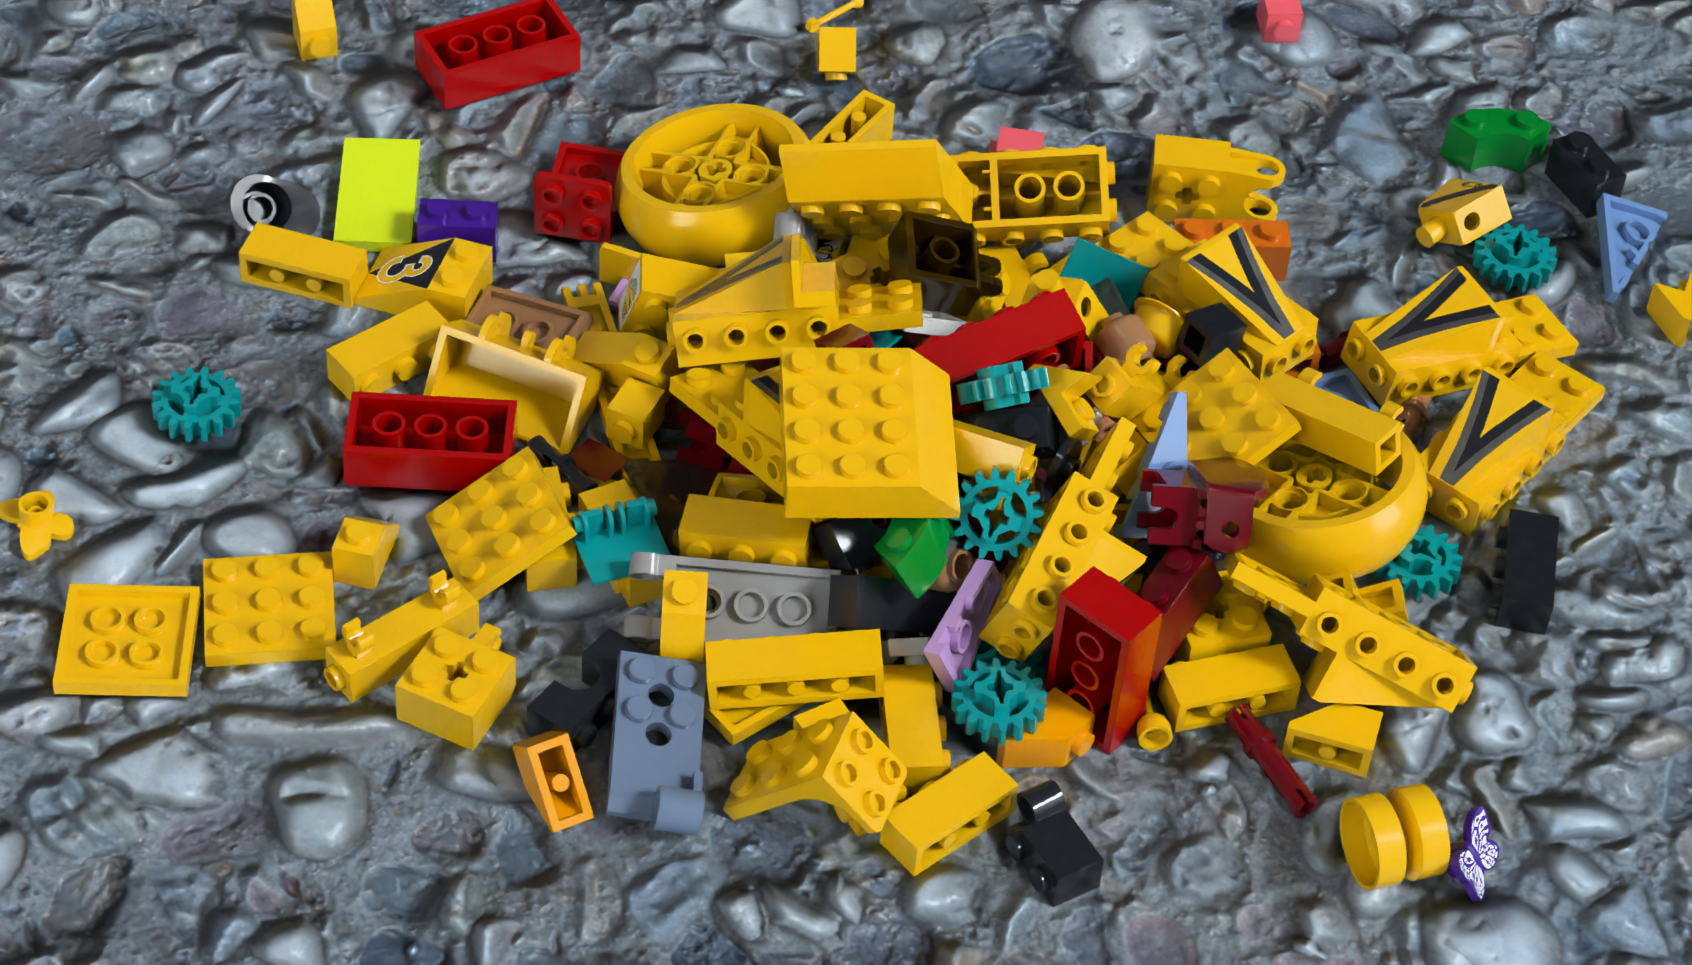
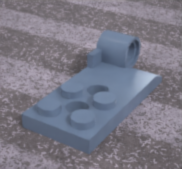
[605,650,706,836]

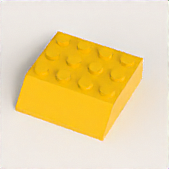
[779,139,973,240]
[779,347,960,518]

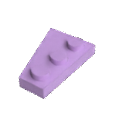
[923,558,1003,692]

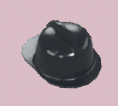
[230,174,321,235]

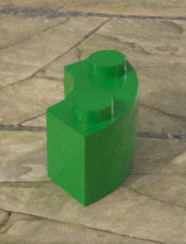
[1441,108,1552,174]
[874,518,954,599]

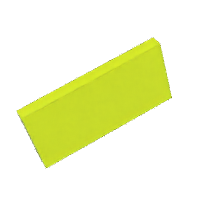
[333,137,421,252]

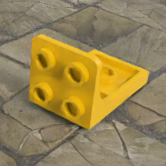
[723,711,907,834]

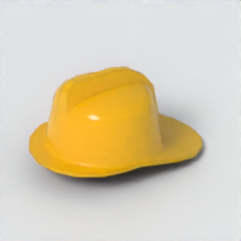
[1134,297,1184,359]

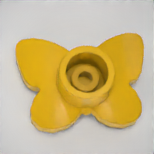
[0,490,74,561]

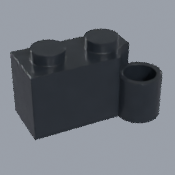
[1544,131,1627,219]
[1006,779,1104,907]

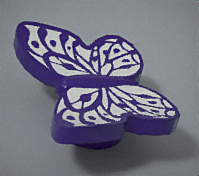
[1447,806,1499,901]

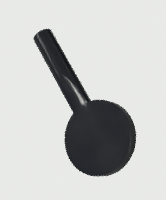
[1045,437,1082,499]

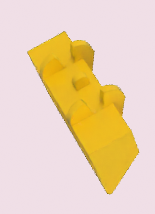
[423,311,605,455]

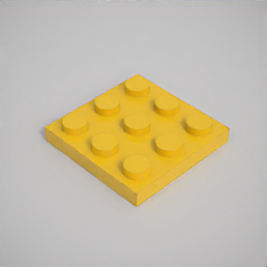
[1131,347,1302,505]
[424,446,577,601]
[203,551,336,667]
[52,584,201,697]

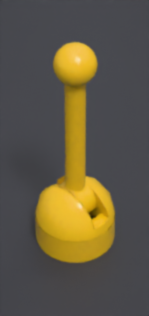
[1136,690,1173,751]

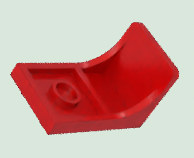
[534,141,626,243]

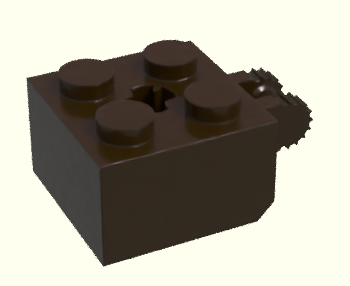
[888,210,1003,317]

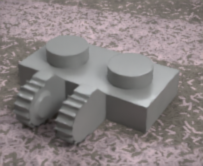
[881,637,931,665]

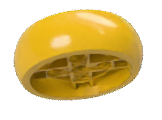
[615,103,812,267]
[1204,431,1428,584]

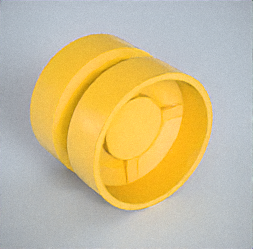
[1340,783,1450,891]

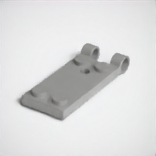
[622,552,841,647]

